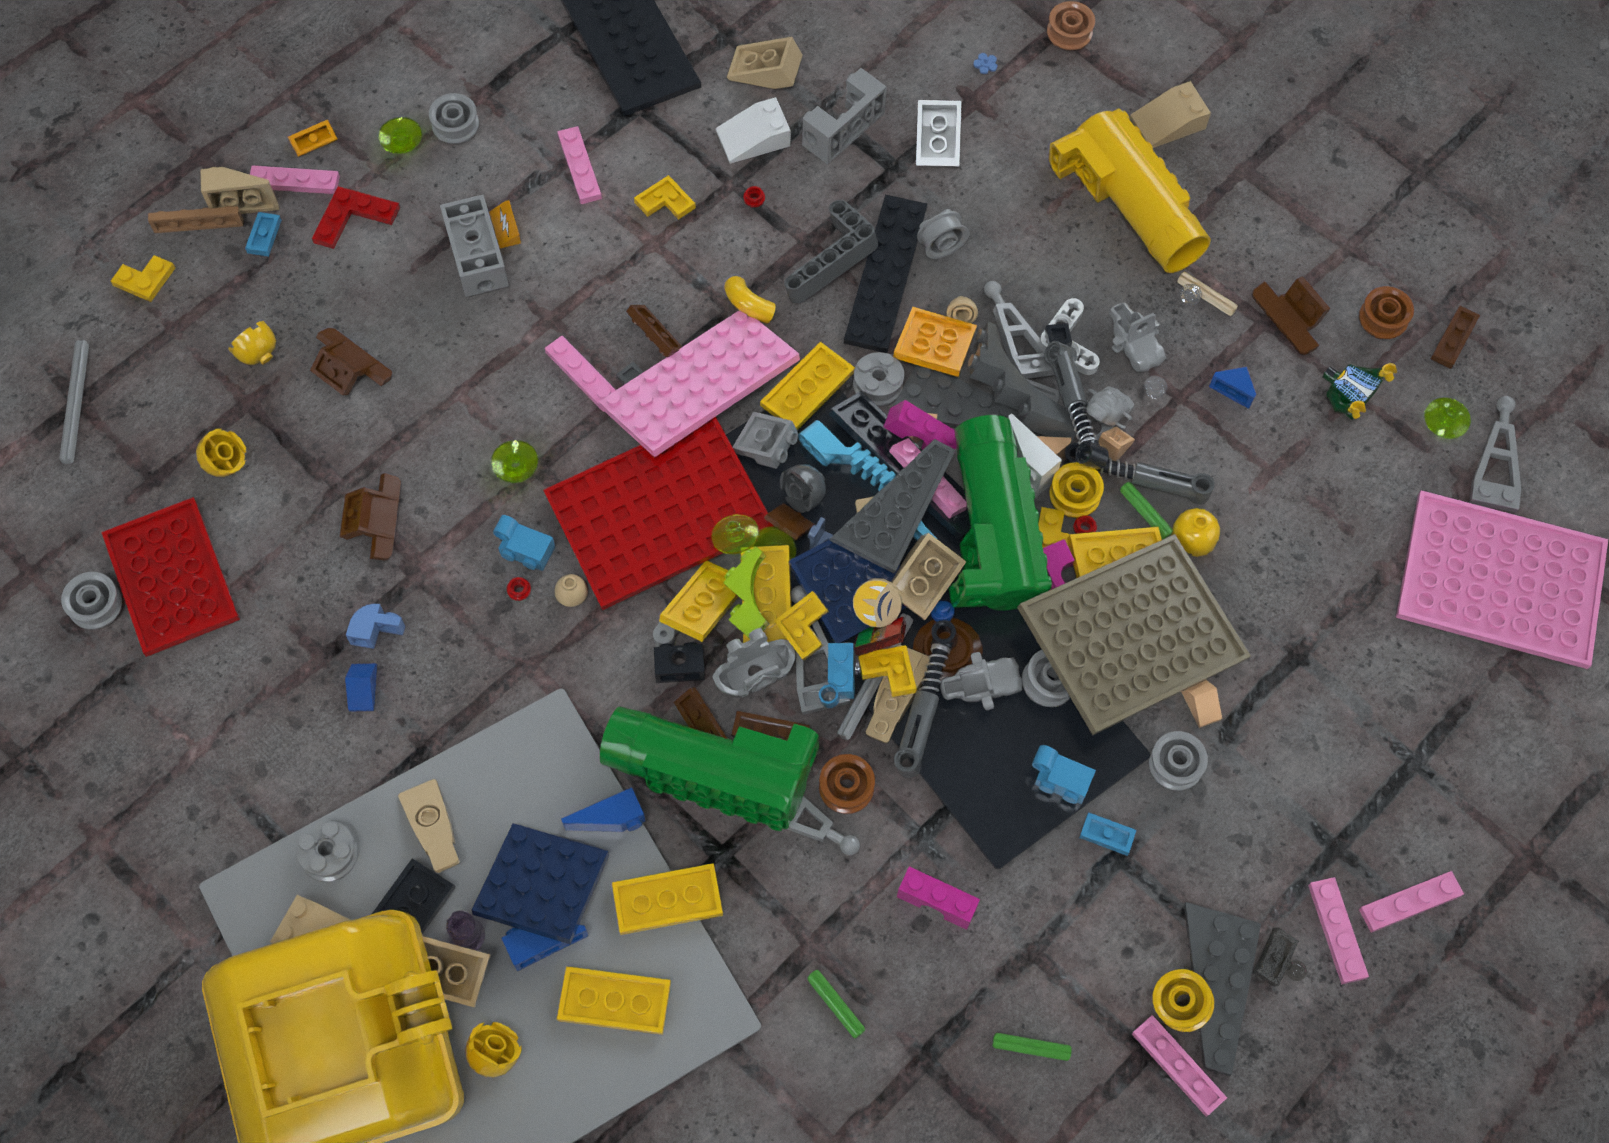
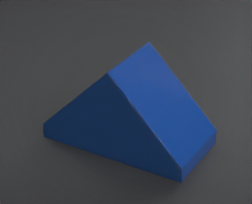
[1209,367,1256,409]
[345,663,377,712]

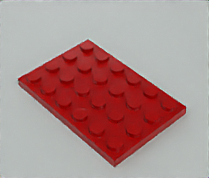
[101,497,240,657]

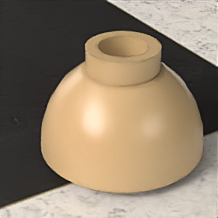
[947,296,978,323]
[555,574,588,607]

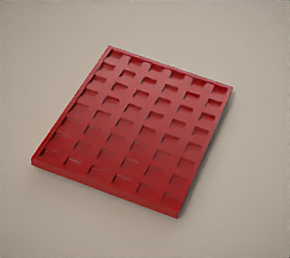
[543,416,775,611]

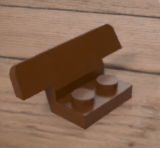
[1252,276,1331,355]
[310,328,392,395]
[340,473,401,560]

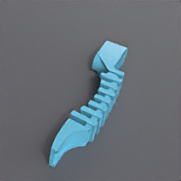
[798,420,937,540]

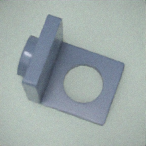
[808,517,833,549]

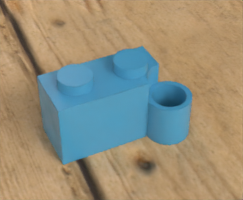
[493,515,555,571]
[819,643,855,708]
[1032,745,1096,804]

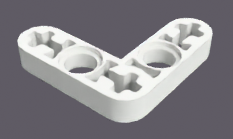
[1040,298,1100,375]

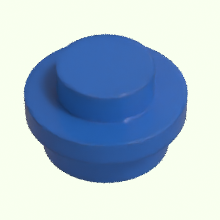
[930,601,954,622]

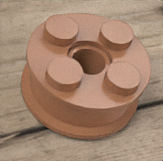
[1047,1,1095,50]

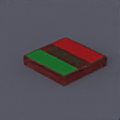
[854,616,907,656]

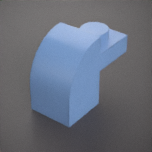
[346,604,405,649]

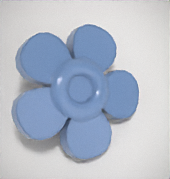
[973,53,997,74]

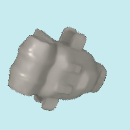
[1109,303,1166,372]
[1086,386,1135,441]
[940,652,1022,710]

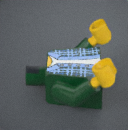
[1322,363,1397,420]

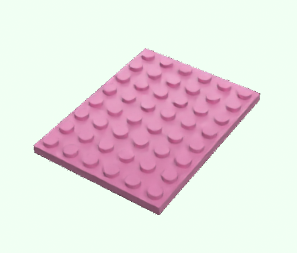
[1396,490,1608,669]

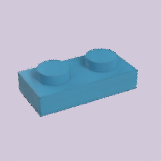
[245,212,282,257]
[1079,812,1136,856]

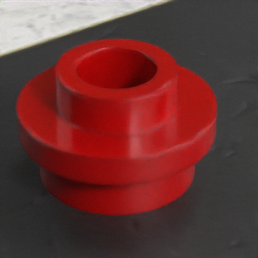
[743,186,765,207]
[1073,515,1097,534]
[507,577,531,601]

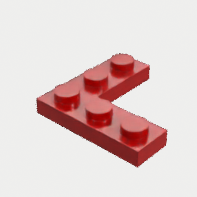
[312,186,400,249]

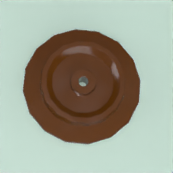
[913,618,983,681]

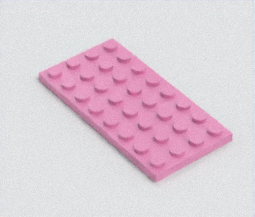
[599,311,800,457]

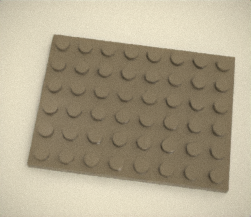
[1017,534,1251,735]

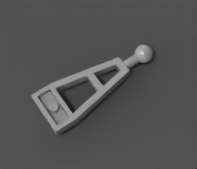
[984,281,1055,379]
[1469,396,1521,513]
[791,586,851,715]
[787,796,860,855]

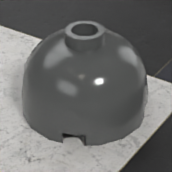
[780,464,826,513]

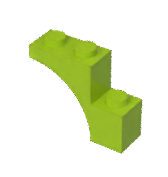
[723,546,769,639]

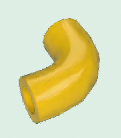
[724,276,776,324]

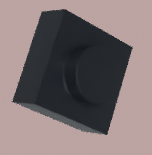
[1045,323,1072,347]

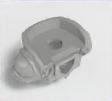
[712,628,795,698]

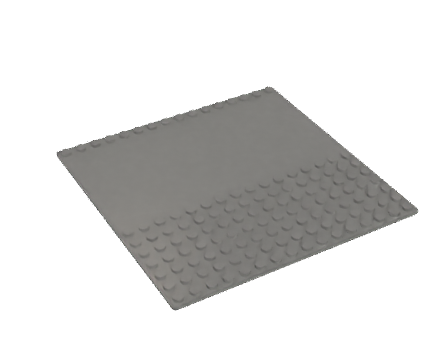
[199,689,761,1143]

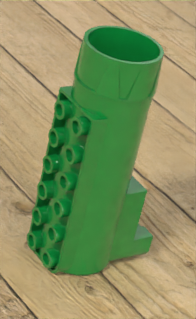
[949,415,1052,610]
[600,706,819,831]

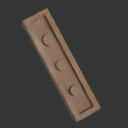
[148,206,244,233]

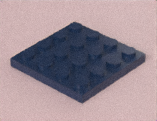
[788,539,907,643]
[472,823,609,944]

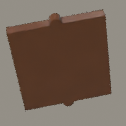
[764,503,815,540]

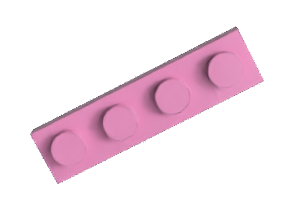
[557,126,602,204]
[250,166,340,194]
[545,336,616,412]
[889,438,967,519]
[1359,871,1464,933]
[1308,877,1369,985]
[1132,1015,1227,1117]

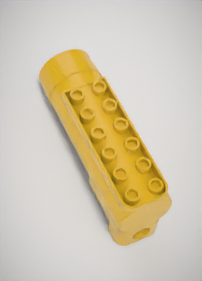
[1049,108,1211,273]

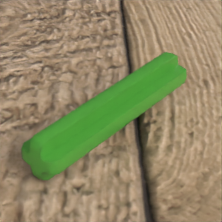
[1120,482,1173,539]
[807,970,865,1038]
[993,1033,1072,1061]

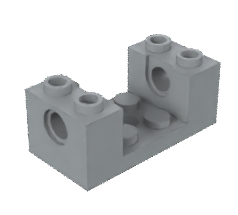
[802,68,887,165]
[440,195,509,297]

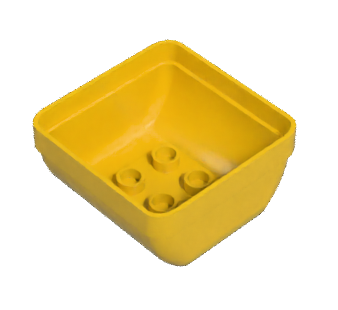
[202,910,464,1143]

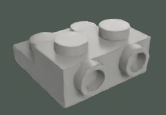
[732,412,798,469]

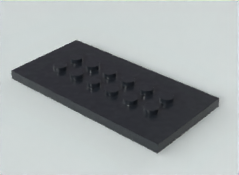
[560,0,701,117]

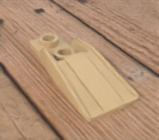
[866,645,930,743]
[398,779,460,873]

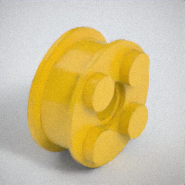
[1049,462,1104,518]
[1153,969,1214,1032]

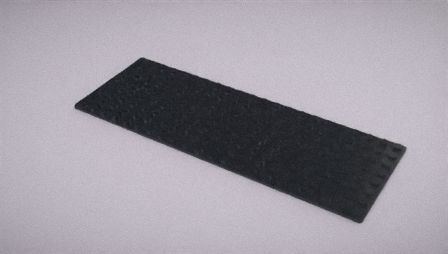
[726,388,1150,870]

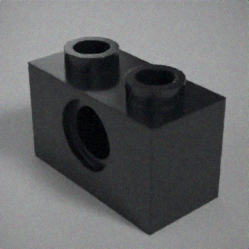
[654,642,705,683]

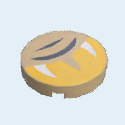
[853,578,902,627]

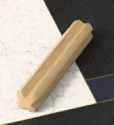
[1177,272,1238,316]

